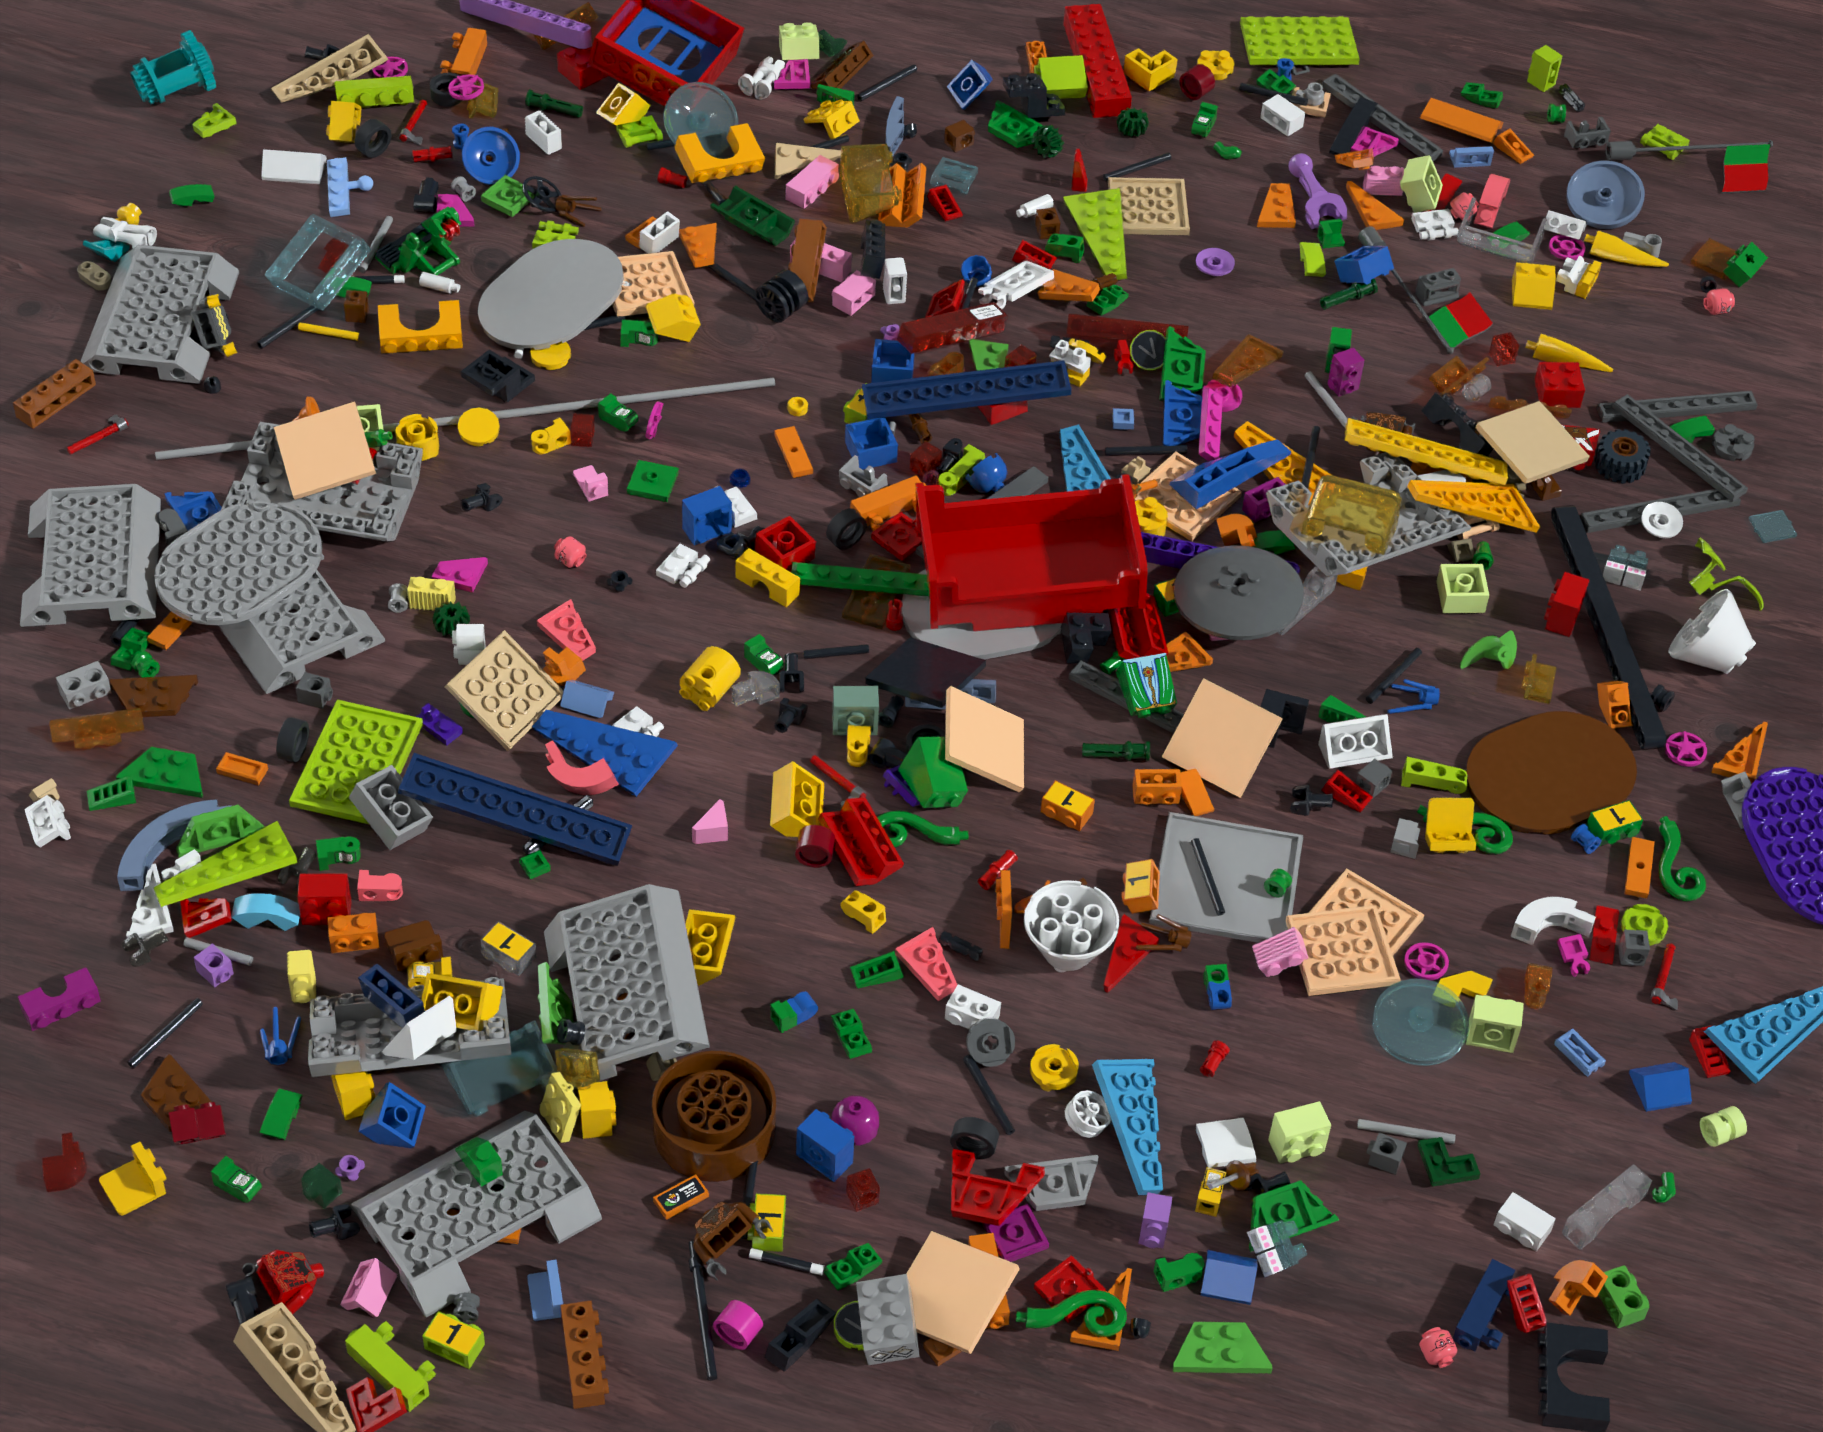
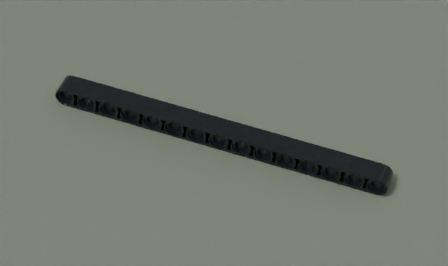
[1551,505,1666,749]

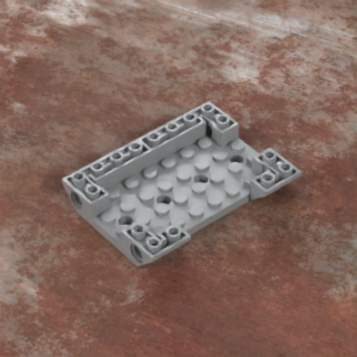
[80,245,239,384]
[221,422,423,541]
[1266,452,1471,576]
[20,484,161,627]
[218,554,385,694]
[544,884,710,1089]
[308,977,511,1077]
[351,1111,602,1317]

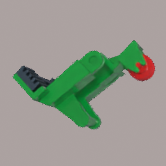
[375,207,461,275]

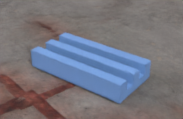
[1554,1029,1606,1077]

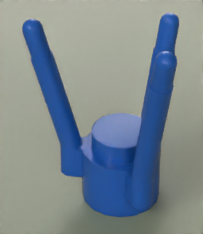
[1387,679,1440,714]
[260,1007,301,1065]

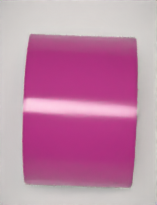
[713,1300,763,1350]

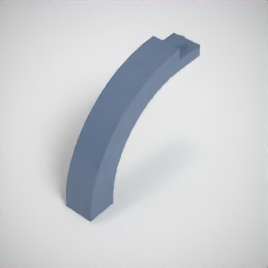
[117,800,231,891]

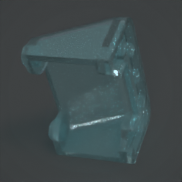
[441,1020,559,1117]

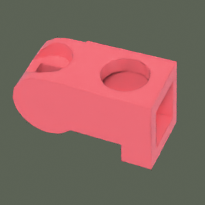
[357,870,403,901]

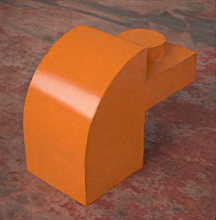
[1216,514,1257,547]
[543,647,586,686]
[1549,1260,1608,1316]

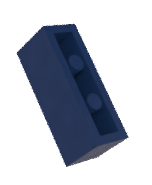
[358,964,425,1028]

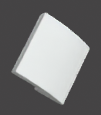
[1196,1118,1256,1168]

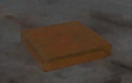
[1690,238,1736,280]

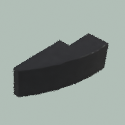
[764,1299,836,1372]

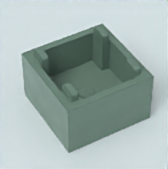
[832,686,879,735]

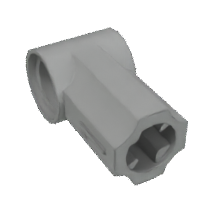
[1623,232,1662,258]

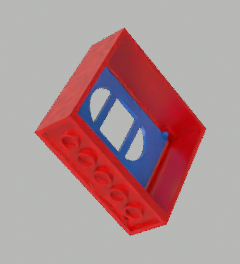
[588,0,745,118]

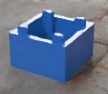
[1334,246,1394,285]
[871,339,915,383]
[845,417,898,470]
[682,486,732,545]
[796,1109,854,1182]

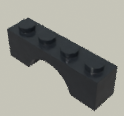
[860,219,885,279]
[1421,392,1494,457]

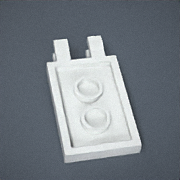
[978,261,1054,310]

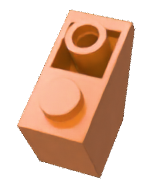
[1597,681,1632,729]

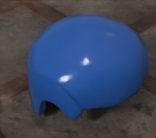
[961,255,992,287]

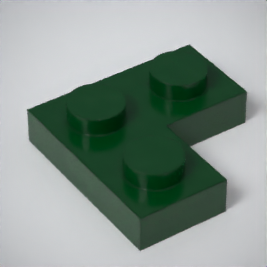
[1417,1137,1480,1187]

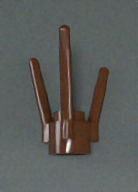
[556,195,602,227]
[1136,914,1191,952]

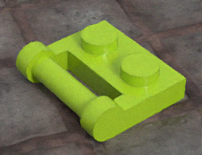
[616,115,663,148]
[1640,124,1690,160]

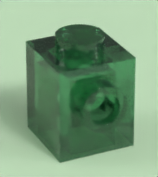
[301,1163,343,1209]

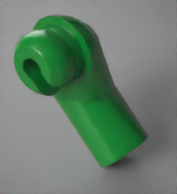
[1213,141,1242,159]
[1652,1172,1676,1203]

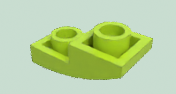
[1300,242,1326,277]

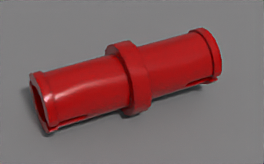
[412,146,453,162]
[978,850,1018,890]

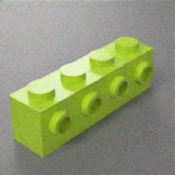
[335,76,414,108]

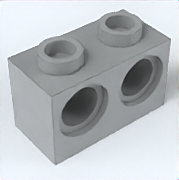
[56,661,111,710]

